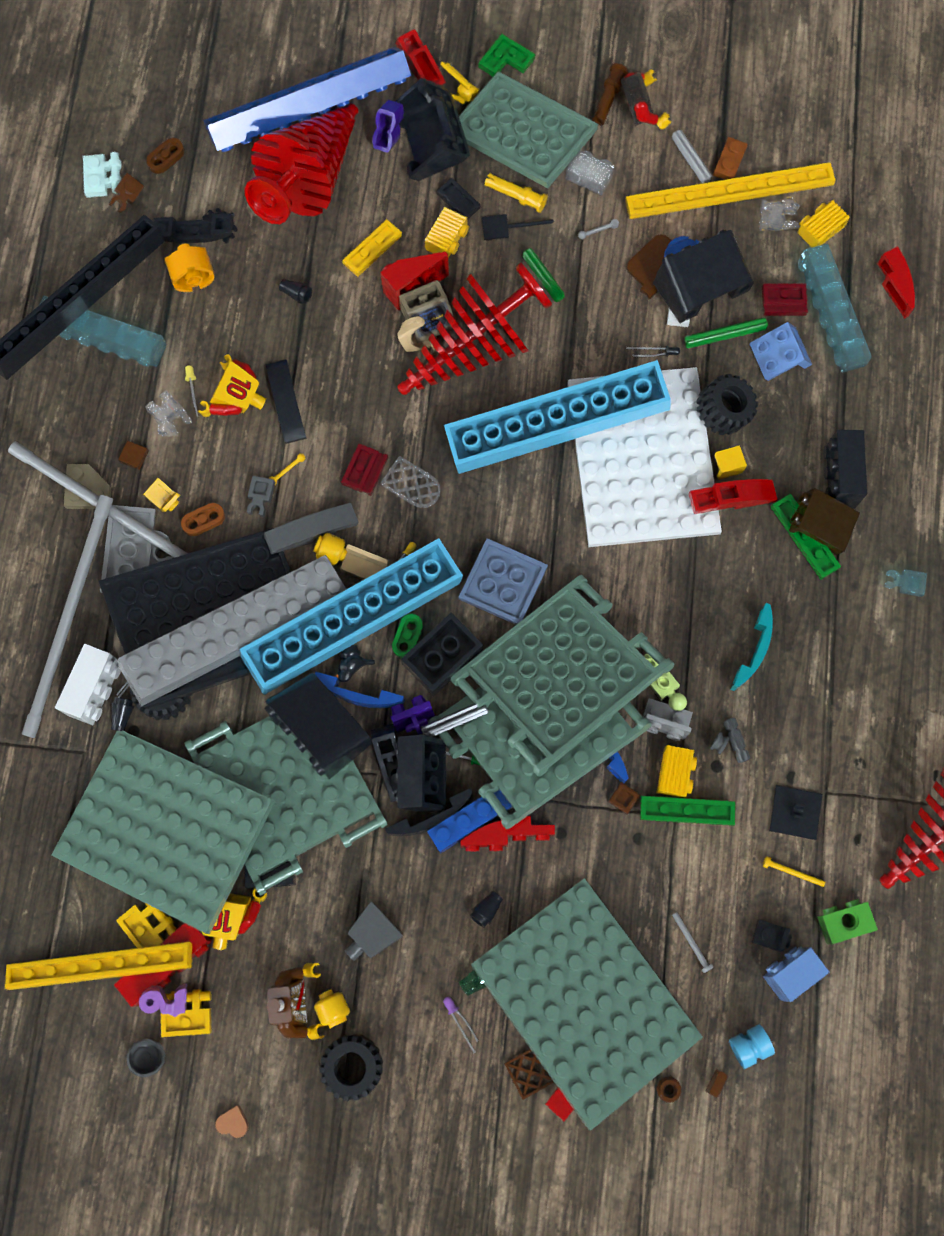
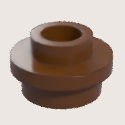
[656,1076,681,1102]

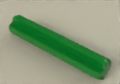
[523,248,565,302]

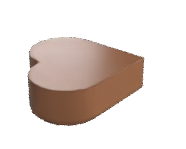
[216,1105,249,1138]

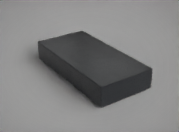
[437,178,481,220]

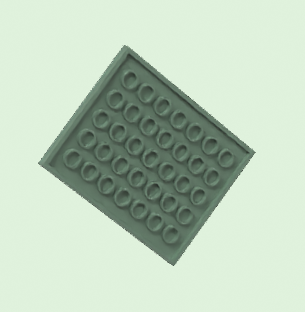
[51,731,275,935]
[471,878,703,1130]

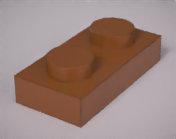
[713,137,748,180]

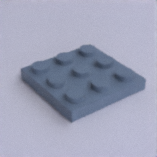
[459,538,548,625]

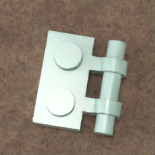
[83,152,122,197]

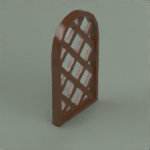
[504,1049,554,1100]

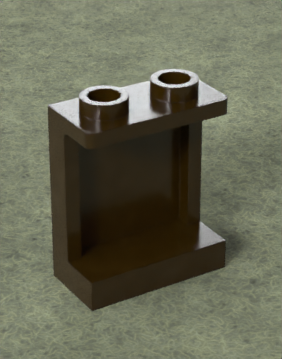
[789,488,860,555]

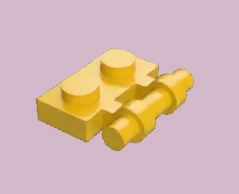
[116,903,177,948]
[161,989,212,1037]

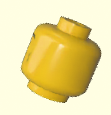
[313,533,347,566]
[314,989,350,1029]

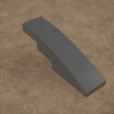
[263,503,359,554]

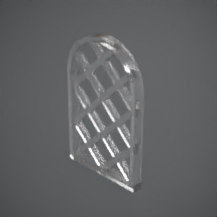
[380,456,440,508]

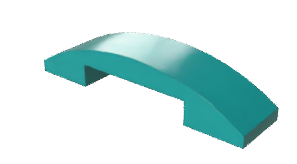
[730,603,773,691]

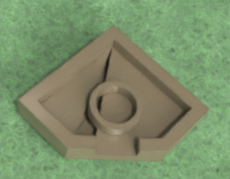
[64,464,112,509]

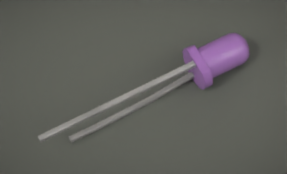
[443,997,478,1053]

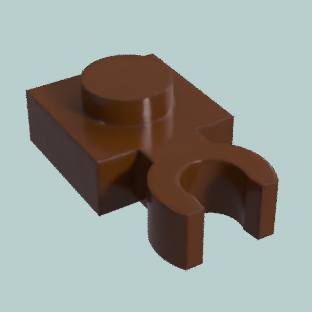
[109,173,144,213]

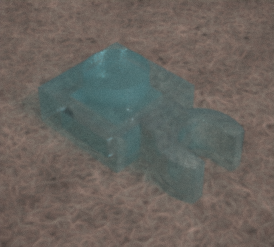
[884,569,927,597]

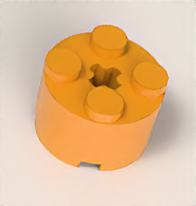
[165,244,214,292]

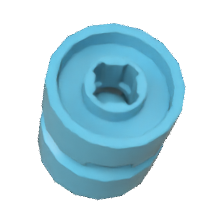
[729,1024,775,1069]

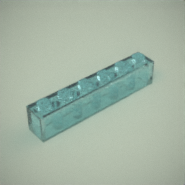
[798,243,872,373]
[39,296,167,367]

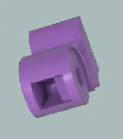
[139,983,187,1017]

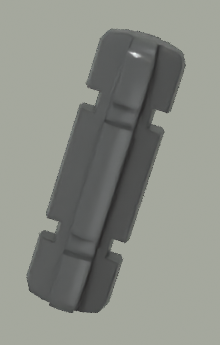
[723,718,750,763]

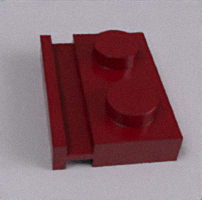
[762,283,808,316]
[341,444,388,496]

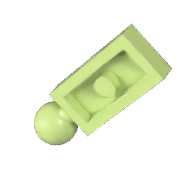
[644,654,687,711]

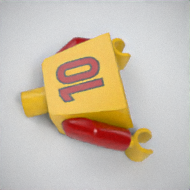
[198,354,266,417]
[202,888,267,950]

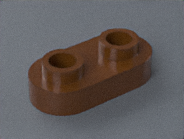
[147,138,185,174]

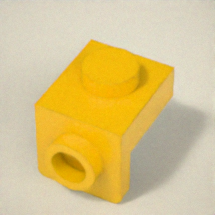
[142,478,180,512]

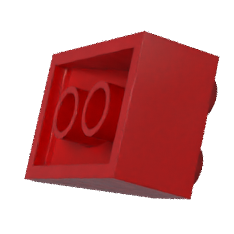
[380,251,449,311]

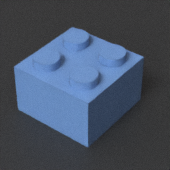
[763,947,829,1002]

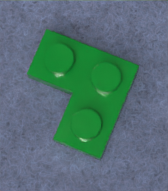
[479,34,535,77]

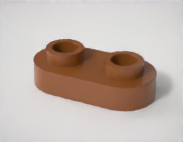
[181,503,225,536]

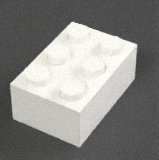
[55,644,121,725]

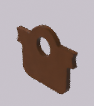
[627,234,672,300]

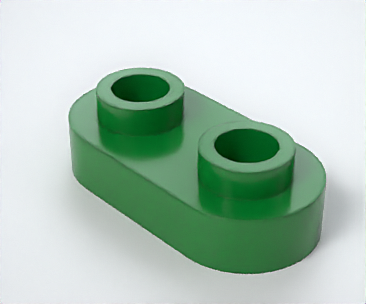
[392,614,423,658]

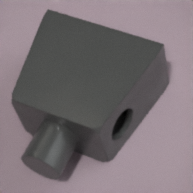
[344,902,404,961]

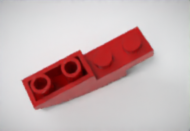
[689,479,778,514]
[460,816,555,852]

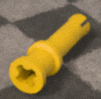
[485,173,548,213]

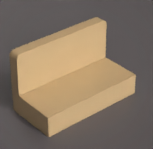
[340,544,390,580]

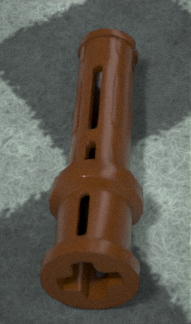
[592,63,628,126]

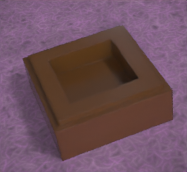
[118,441,149,470]
[608,782,640,815]
[705,1069,728,1098]

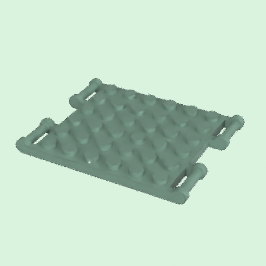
[451,575,674,777]
[428,687,652,829]
[184,695,388,896]

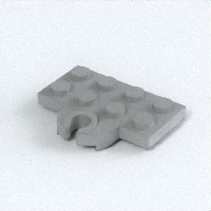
[100,505,173,593]

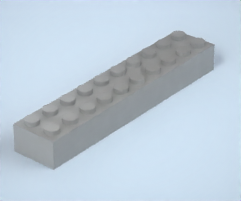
[118,555,347,706]

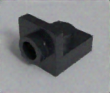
[751,919,792,952]

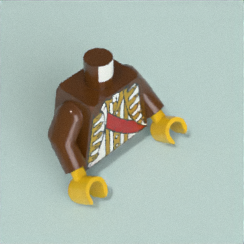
[267,963,325,1040]

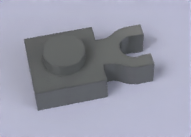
[247,476,276,517]

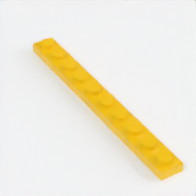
[626,162,836,219]

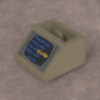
[399,280,453,343]

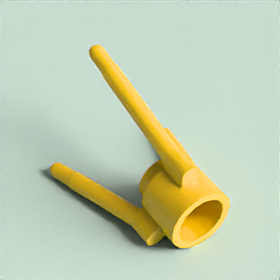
[440,62,479,104]

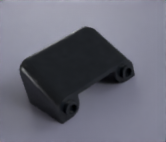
[395,78,470,181]

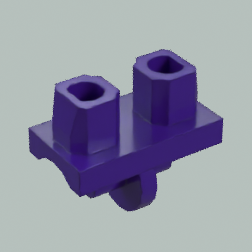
[391,695,435,735]

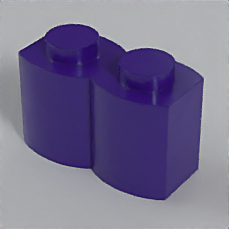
[372,100,404,153]

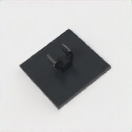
[769,785,823,840]

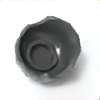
[126,1038,165,1077]

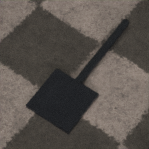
[482,214,554,241]

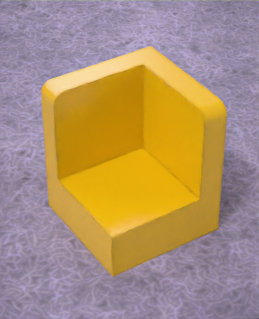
[714,445,747,480]

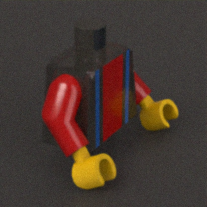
[621,69,672,129]

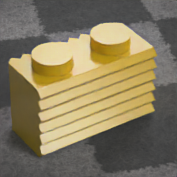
[798,200,850,250]
[425,207,469,258]
[657,745,697,798]

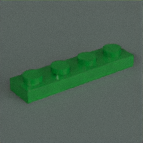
[771,494,841,580]
[640,796,735,826]

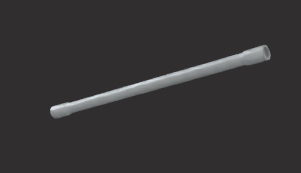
[8,441,188,558]
[22,495,113,738]

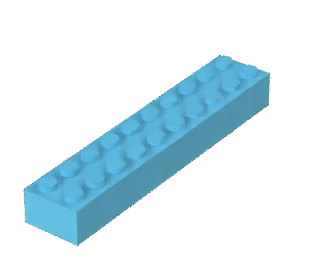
[444,360,671,474]
[239,538,463,695]

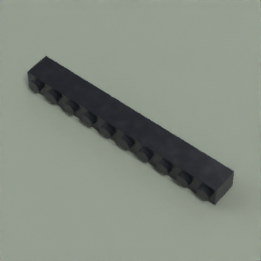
[0,215,164,380]

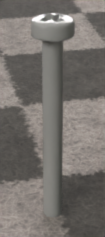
[672,912,713,973]

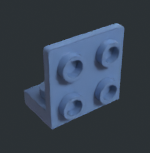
[750,322,812,381]

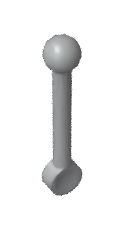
[578,219,619,239]

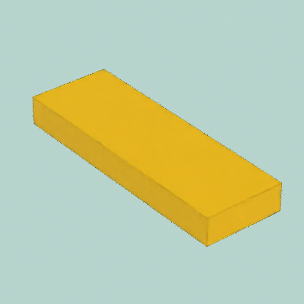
[342,219,402,277]

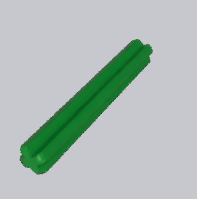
[684,317,768,348]

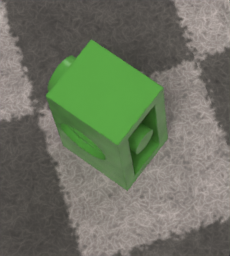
[817,899,878,944]

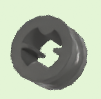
[710,731,730,755]

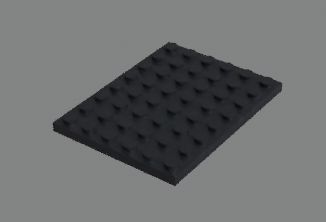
[99,528,291,710]

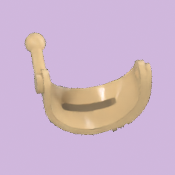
[397,316,439,356]

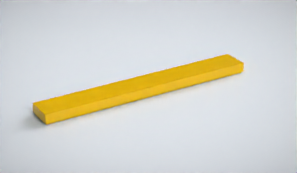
[5,942,192,990]

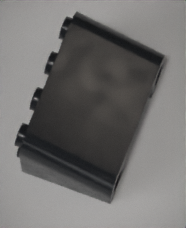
[653,229,754,323]
[264,672,373,780]

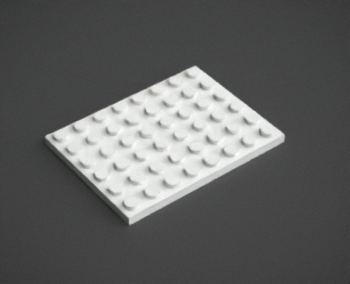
[568,367,722,547]

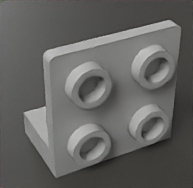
[643,698,693,741]

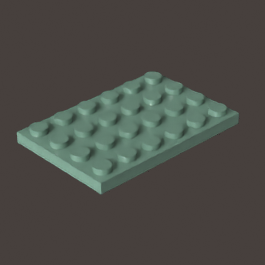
[459,72,598,188]

